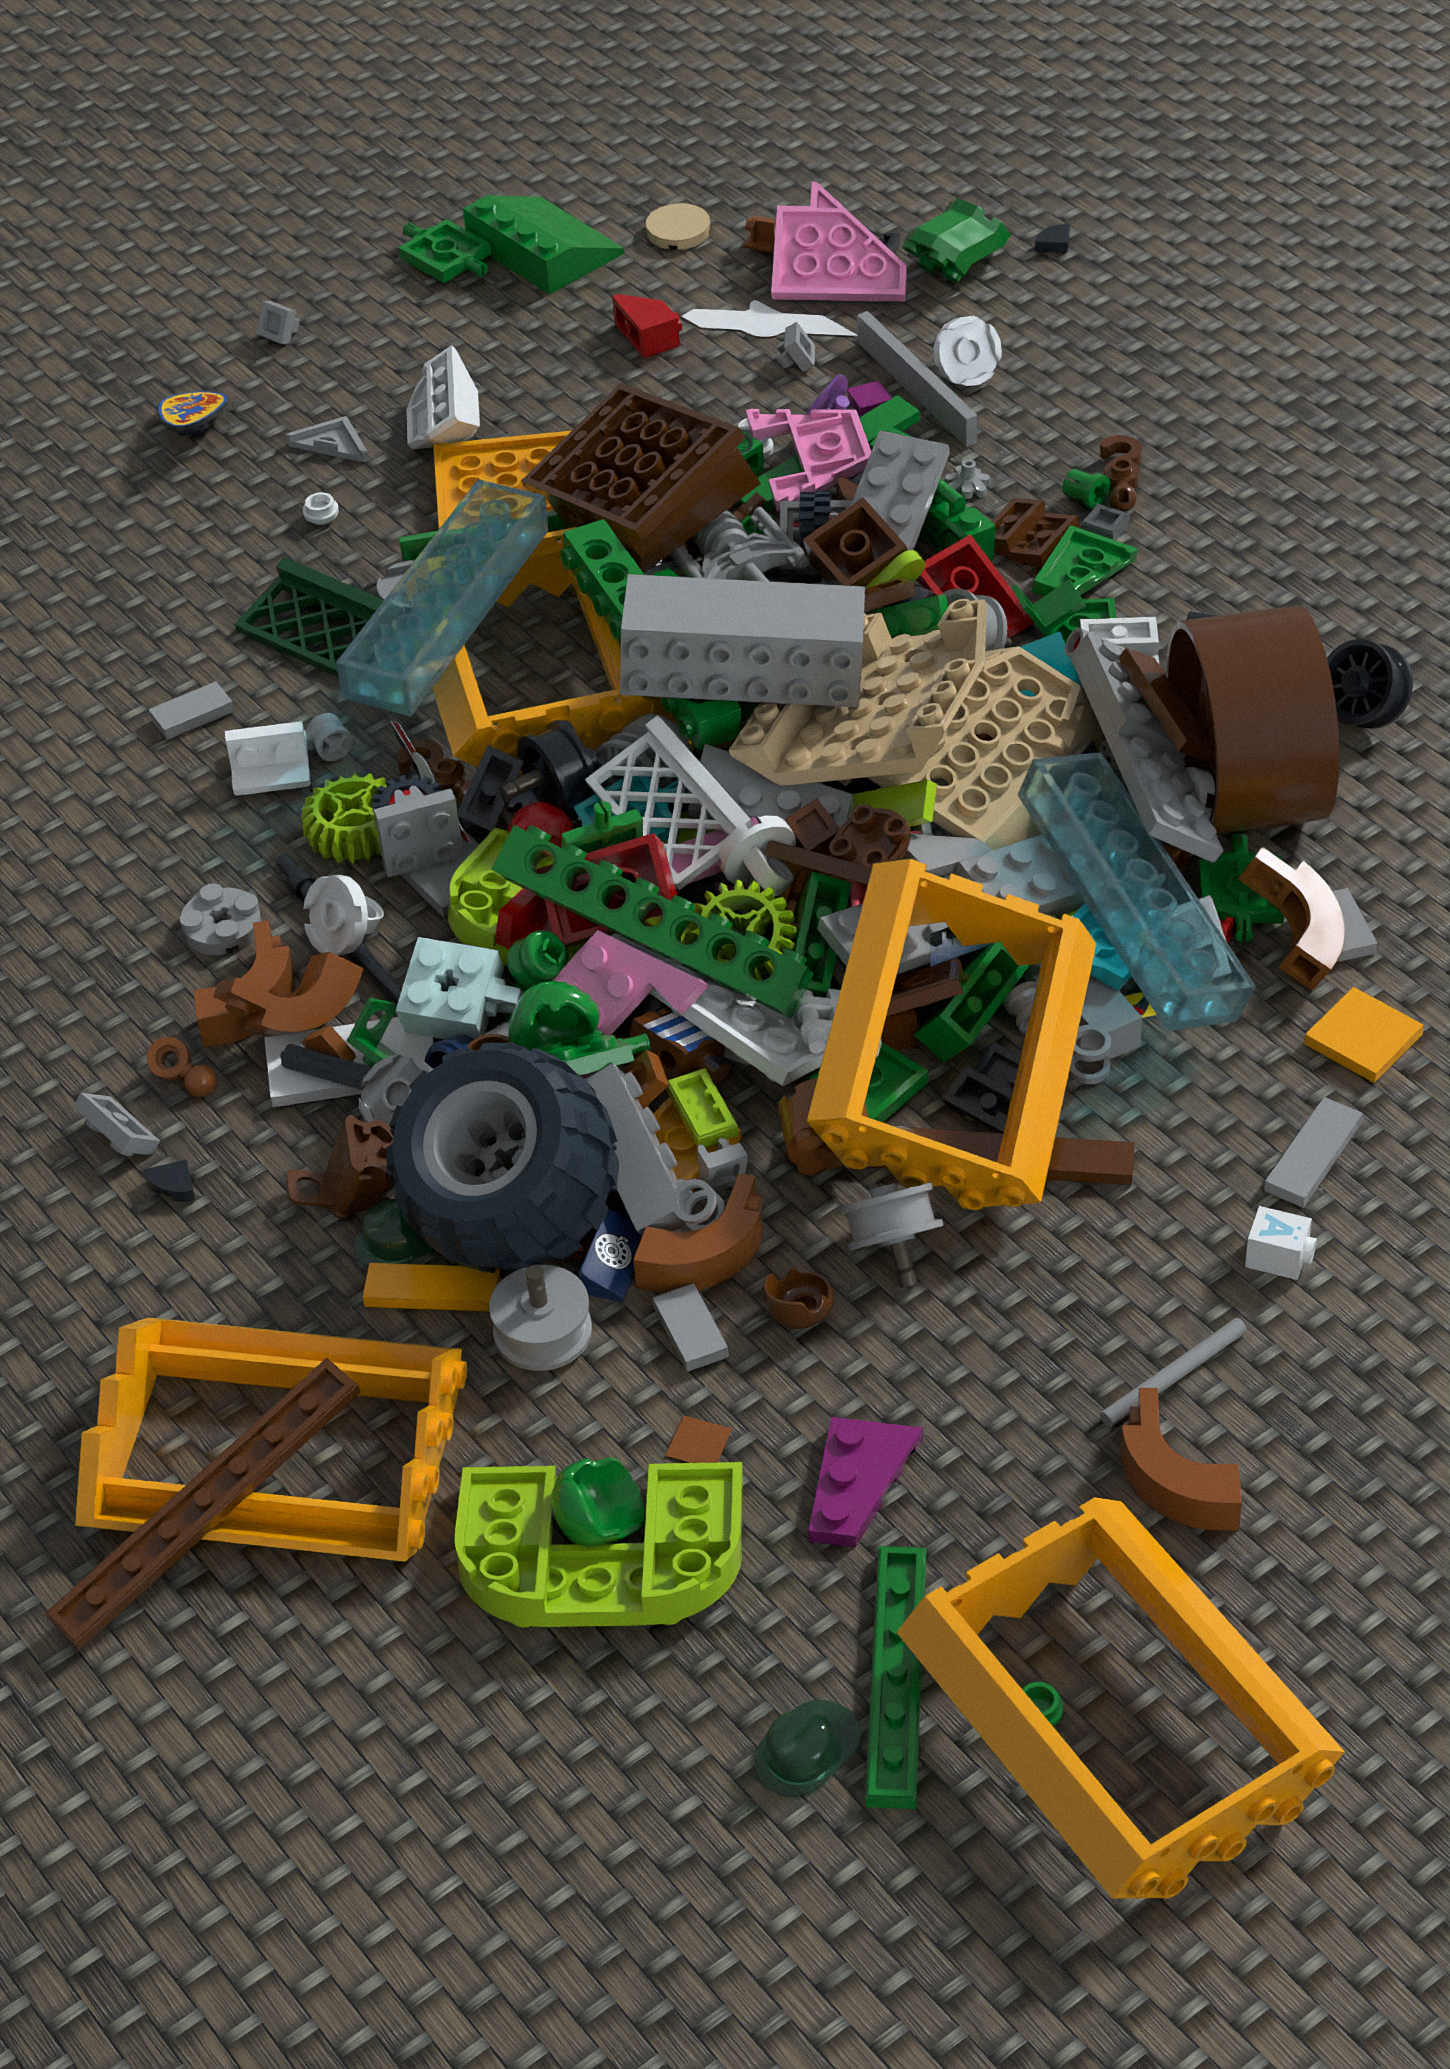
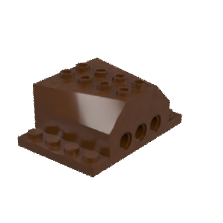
[521,383,761,574]

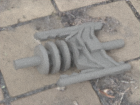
[669,507,809,582]

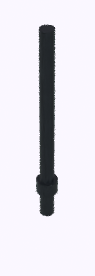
[276,853,402,1004]

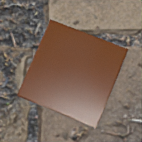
[665,1415,733,1463]

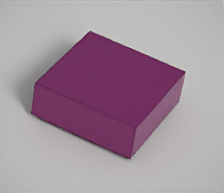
[847,380,892,417]

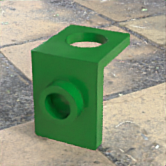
[1011,579,1086,634]
[346,998,397,1067]

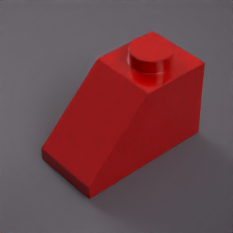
[612,294,682,358]

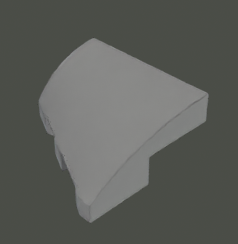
[901,834,992,877]

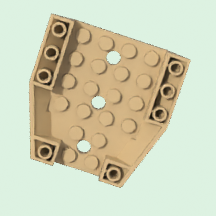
[729,599,987,786]
[836,646,1104,851]

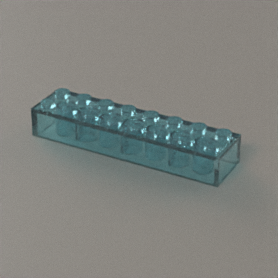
[336,479,548,716]
[1017,752,1256,1031]

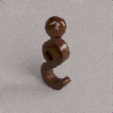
[1100,435,1142,511]
[397,739,472,804]

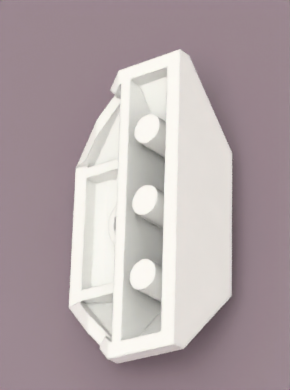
[407,345,480,450]

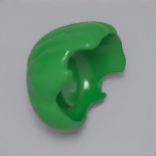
[508,981,600,1051]
[551,1457,645,1547]

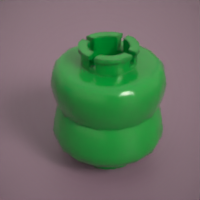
[507,930,568,988]

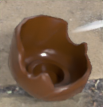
[762,1268,834,1329]

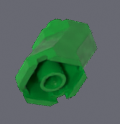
[902,198,1011,283]

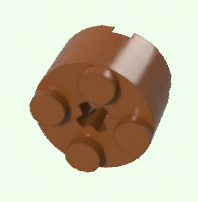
[778,1078,869,1175]

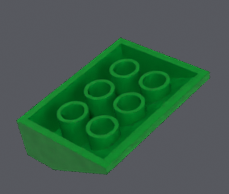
[463,195,625,295]

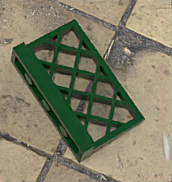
[234,557,406,683]

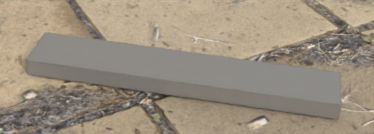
[857,311,978,448]

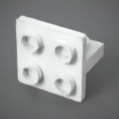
[225,721,311,796]

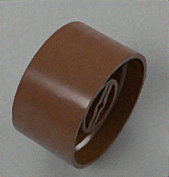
[1166,605,1339,834]

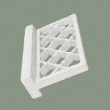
[585,715,753,890]

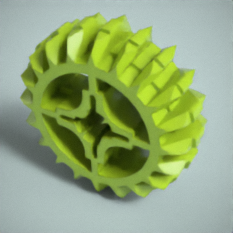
[301,772,387,864]
[685,879,797,981]

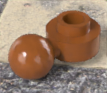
[147,1037,217,1097]

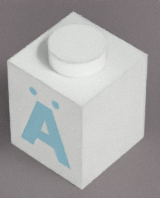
[1245,1206,1317,1280]

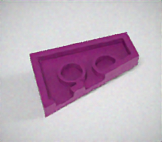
[808,1417,923,1547]

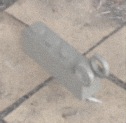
[1022,915,1142,1084]
[584,1063,726,1236]

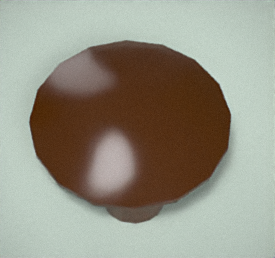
[829,804,910,868]

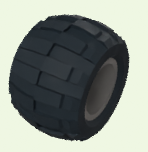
[386,1043,619,1273]

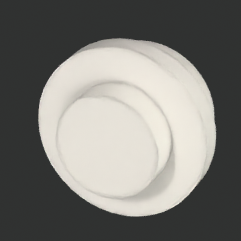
[303,492,339,525]

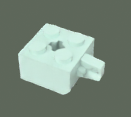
[396,937,522,1039]

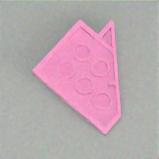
[771,182,907,302]

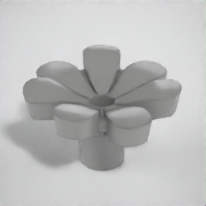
[944,459,991,499]

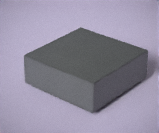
[1081,504,1130,541]

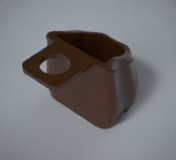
[286,1115,395,1218]

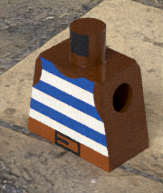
[629,1005,730,1085]

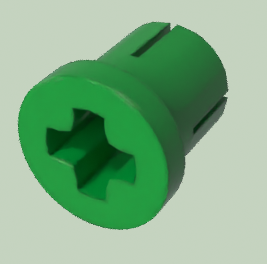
[1062,469,1111,510]

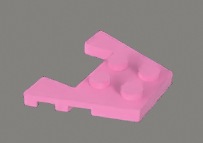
[746,409,871,511]
[552,930,709,1079]

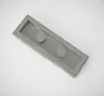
[1264,1097,1363,1208]

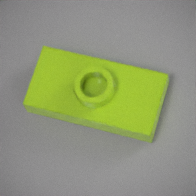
[666,1068,738,1148]

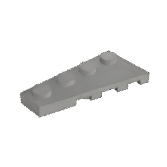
[688,744,853,828]

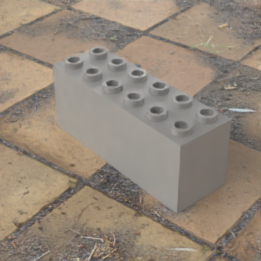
[620,574,865,707]

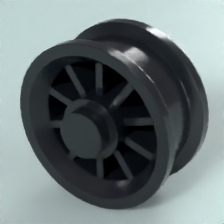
[1327,639,1413,729]

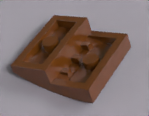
[991,498,1080,567]

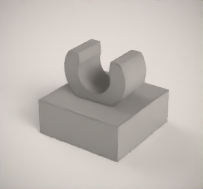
[256,301,300,344]
[776,322,815,372]
[697,1137,748,1192]

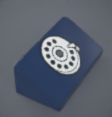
[579,1209,642,1302]

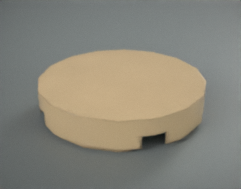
[646,203,710,250]

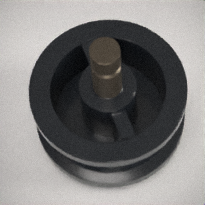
[500,720,599,812]

